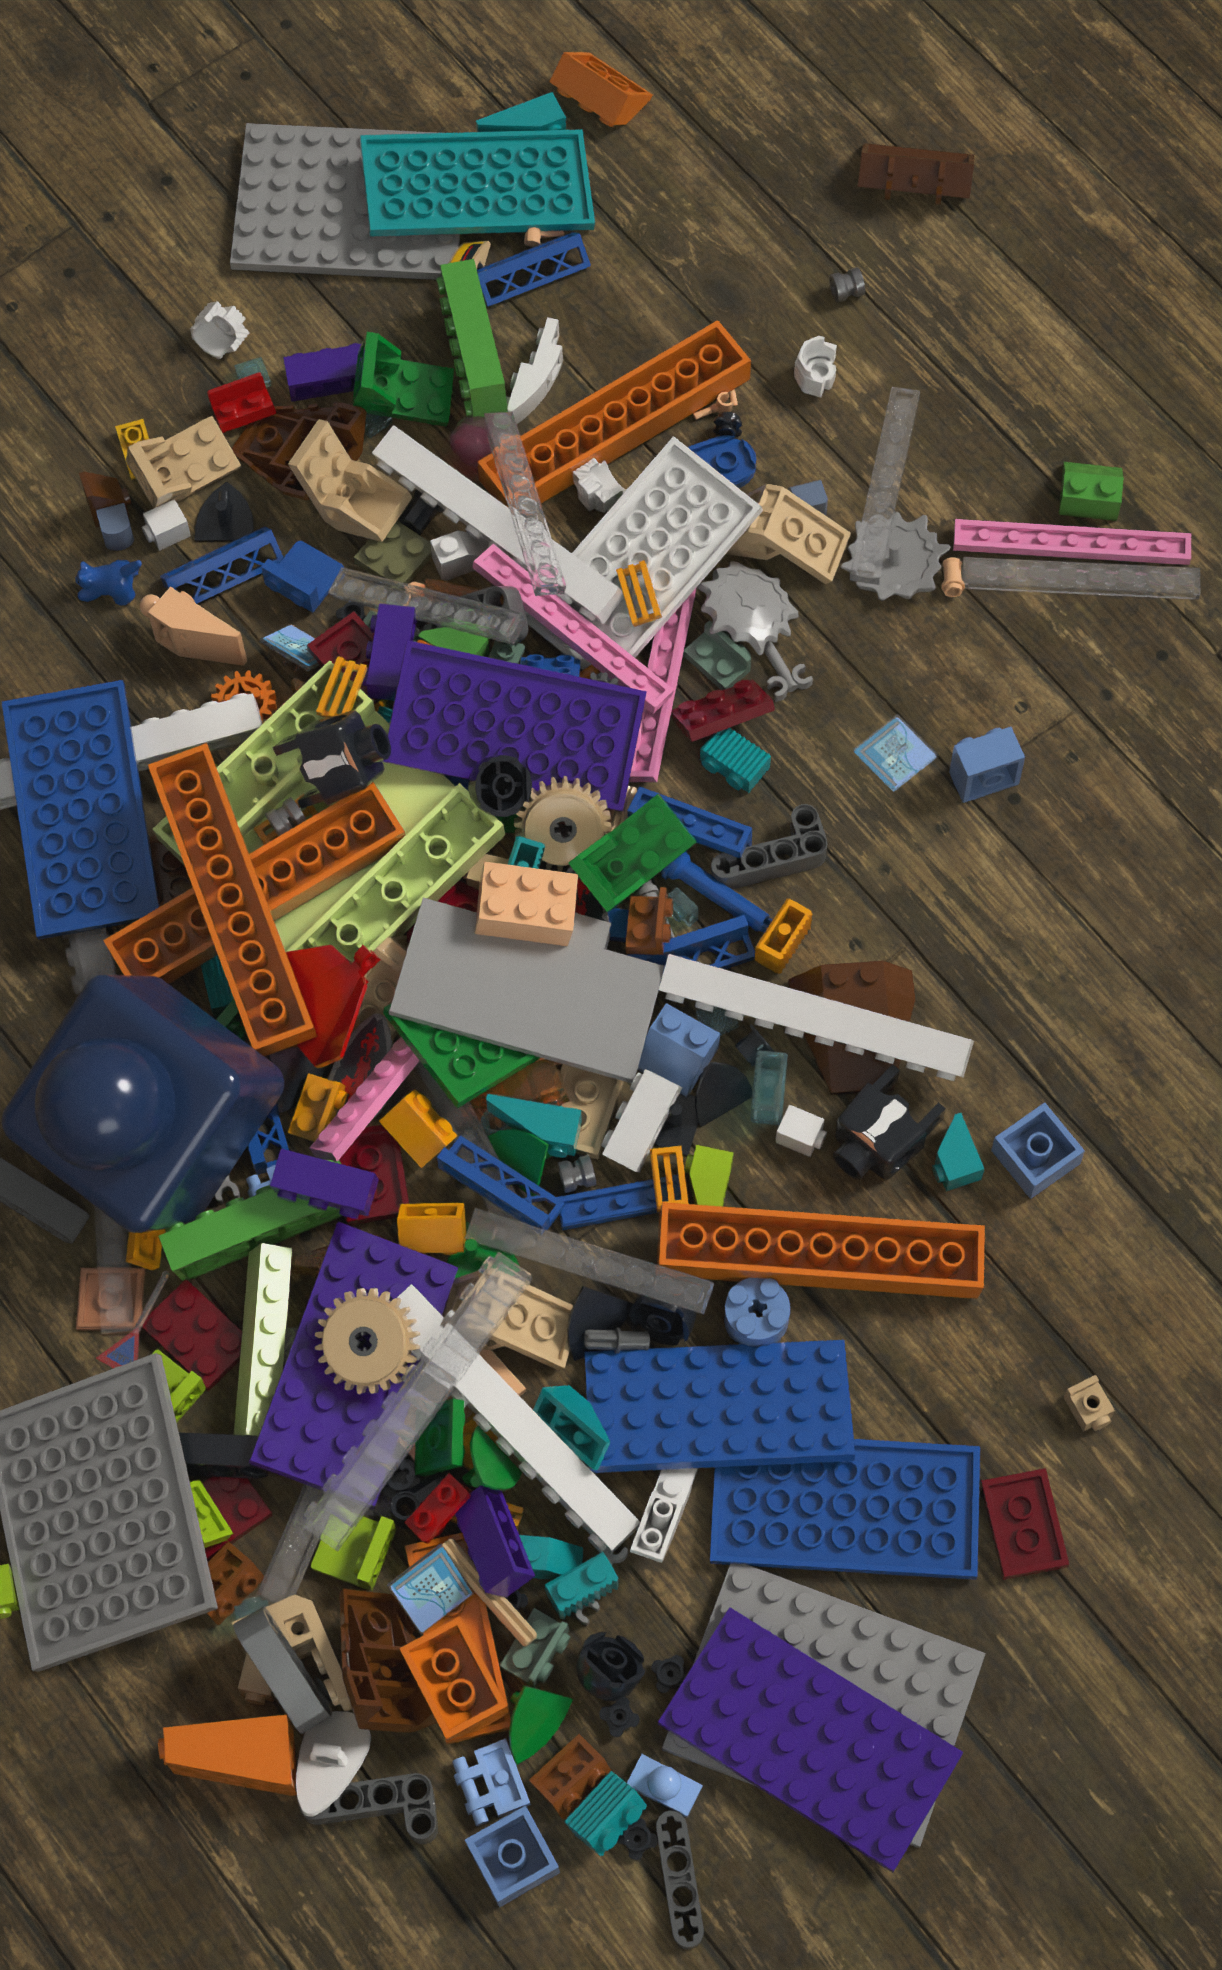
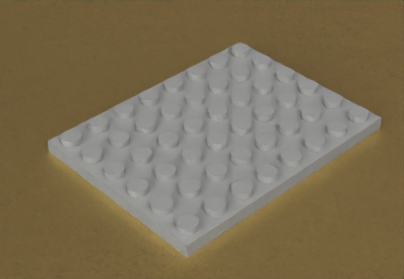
[230,123,460,280]
[0,1353,218,1672]
[662,1564,986,1848]

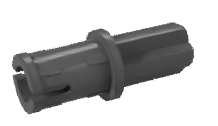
[584,1327,650,1354]

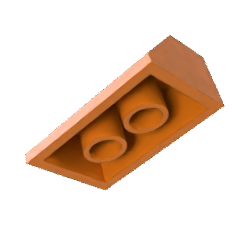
[549,52,653,127]
[399,1616,509,1740]

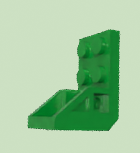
[352,332,454,427]
[568,794,697,912]

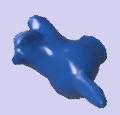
[75,560,142,606]

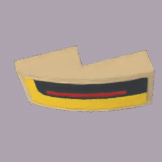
[449,241,491,269]

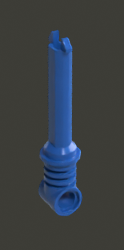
[660,851,773,933]

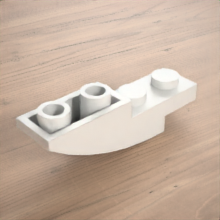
[506,317,563,427]
[630,1468,698,1563]

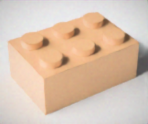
[475,862,578,946]

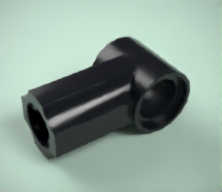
[399,489,444,535]
[391,1472,445,1529]

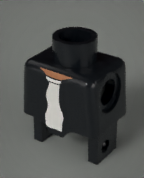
[273,711,391,809]
[832,1064,946,1180]

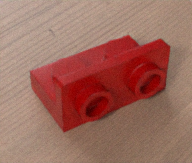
[207,372,276,433]
[404,1473,473,1544]

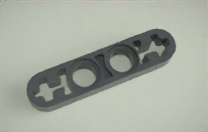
[656,1811,704,1949]

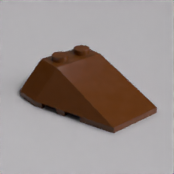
[231,403,367,500]
[788,961,915,1095]
[339,1589,437,1733]

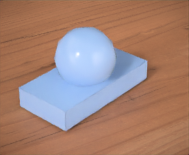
[627,1754,703,1818]

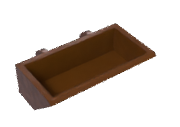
[858,143,974,206]

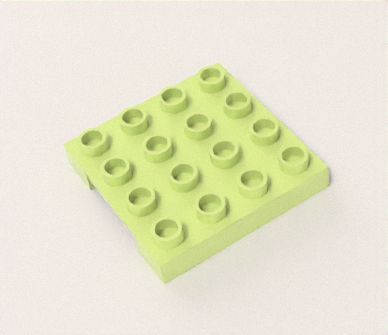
[152,660,505,962]

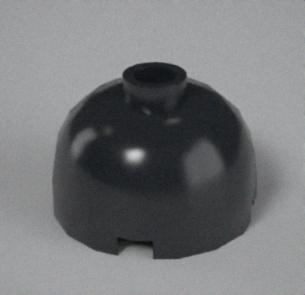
[468,755,532,817]
[629,1283,696,1346]
[576,1632,645,1701]

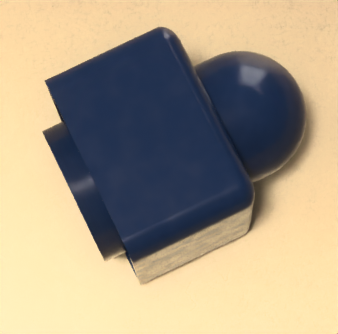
[1,975,284,1233]

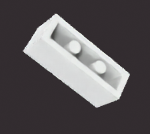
[601,1069,683,1172]

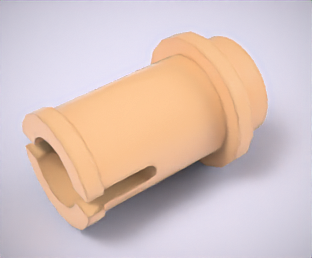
[941,557,965,597]

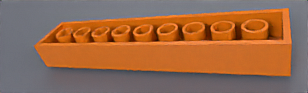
[477,320,751,516]
[148,743,318,1057]
[103,782,406,984]
[656,1202,985,1299]

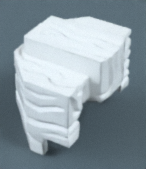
[190,301,250,359]
[794,336,837,398]
[573,458,628,513]

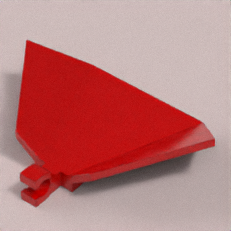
[286,945,381,1068]

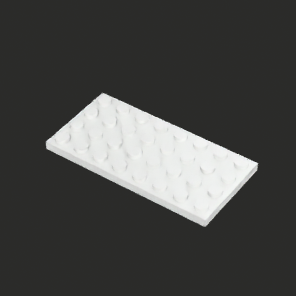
[525,436,763,681]

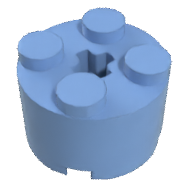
[724,1278,790,1347]

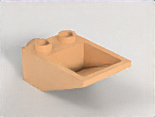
[139,587,247,666]

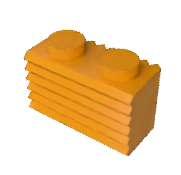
[754,899,812,974]

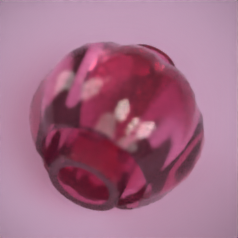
[450,415,507,468]

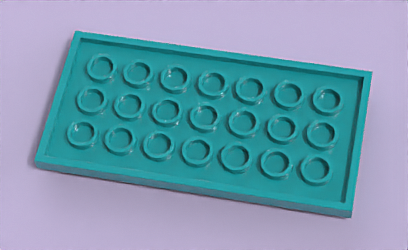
[360,129,595,237]

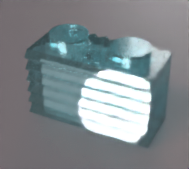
[750,1050,788,1125]

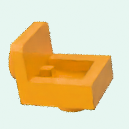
[126,1229,166,1271]

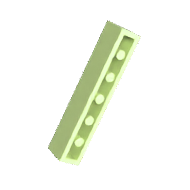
[234,1243,292,1436]

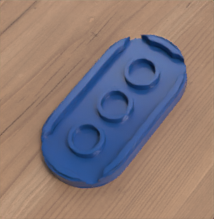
[688,435,756,488]

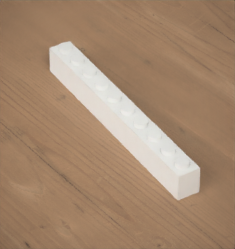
[372,425,624,624]
[0,693,263,810]
[659,954,974,1081]
[397,1284,640,1555]

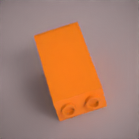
[158,1715,297,1796]

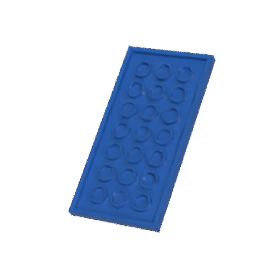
[2,680,160,939]
[585,1340,855,1473]
[710,1439,980,1580]

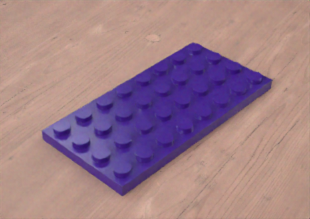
[382,640,647,812]
[249,1222,459,1509]
[658,1607,963,1873]

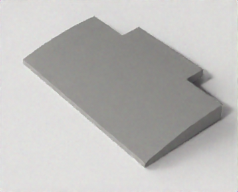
[389,897,664,1083]

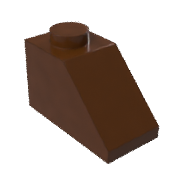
[79,472,132,527]

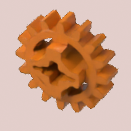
[211,670,277,723]

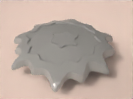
[841,512,951,601]
[697,561,799,655]

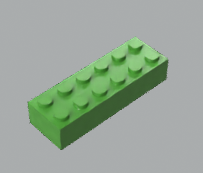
[437,259,509,430]
[159,1160,343,1281]

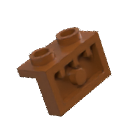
[625,887,673,955]
[206,1541,264,1625]
[529,1734,612,1820]

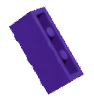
[283,343,361,402]
[362,604,417,700]
[270,1149,379,1219]
[455,1486,535,1597]

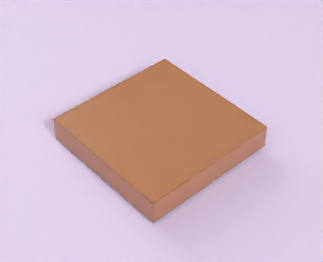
[76,1268,145,1331]

